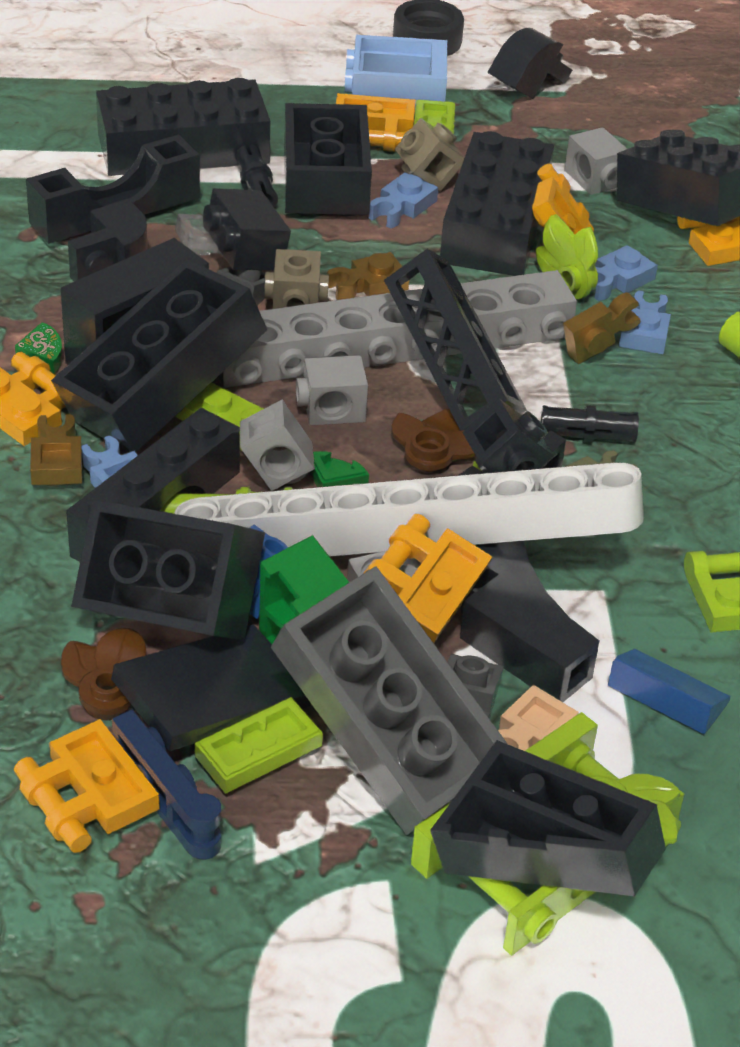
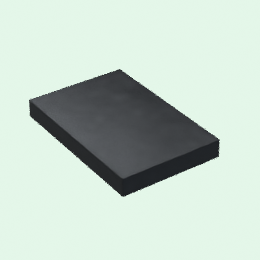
[111,624,311,751]

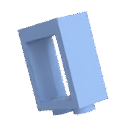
[344,35,447,106]

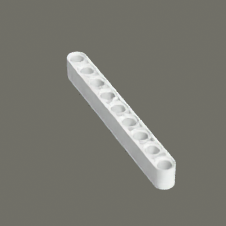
[174,463,644,556]

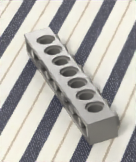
[219,270,577,388]

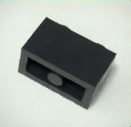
[203,188,291,271]

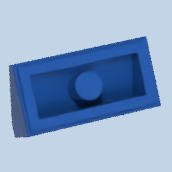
[608,649,731,735]

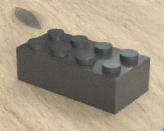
[271,566,508,835]

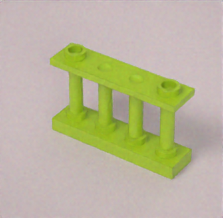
[411,712,684,956]

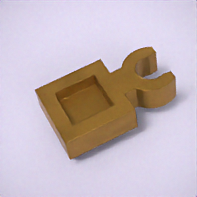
[327,252,409,300]
[563,292,641,365]
[30,414,82,485]

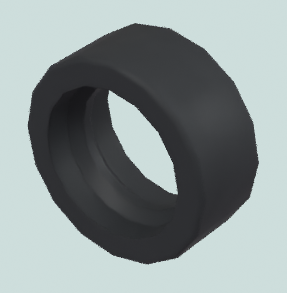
[393,0,464,56]

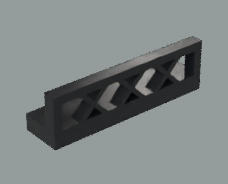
[384,248,527,431]

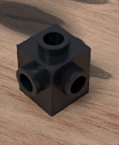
[462,399,554,474]

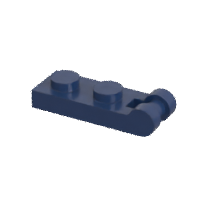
[112,710,221,859]

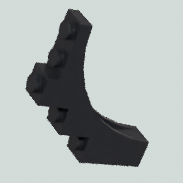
[458,431,600,702]

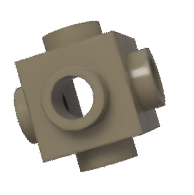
[395,118,465,192]
[265,249,329,309]

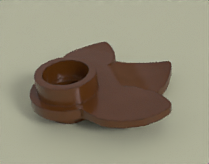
[391,409,476,472]
[61,628,146,720]

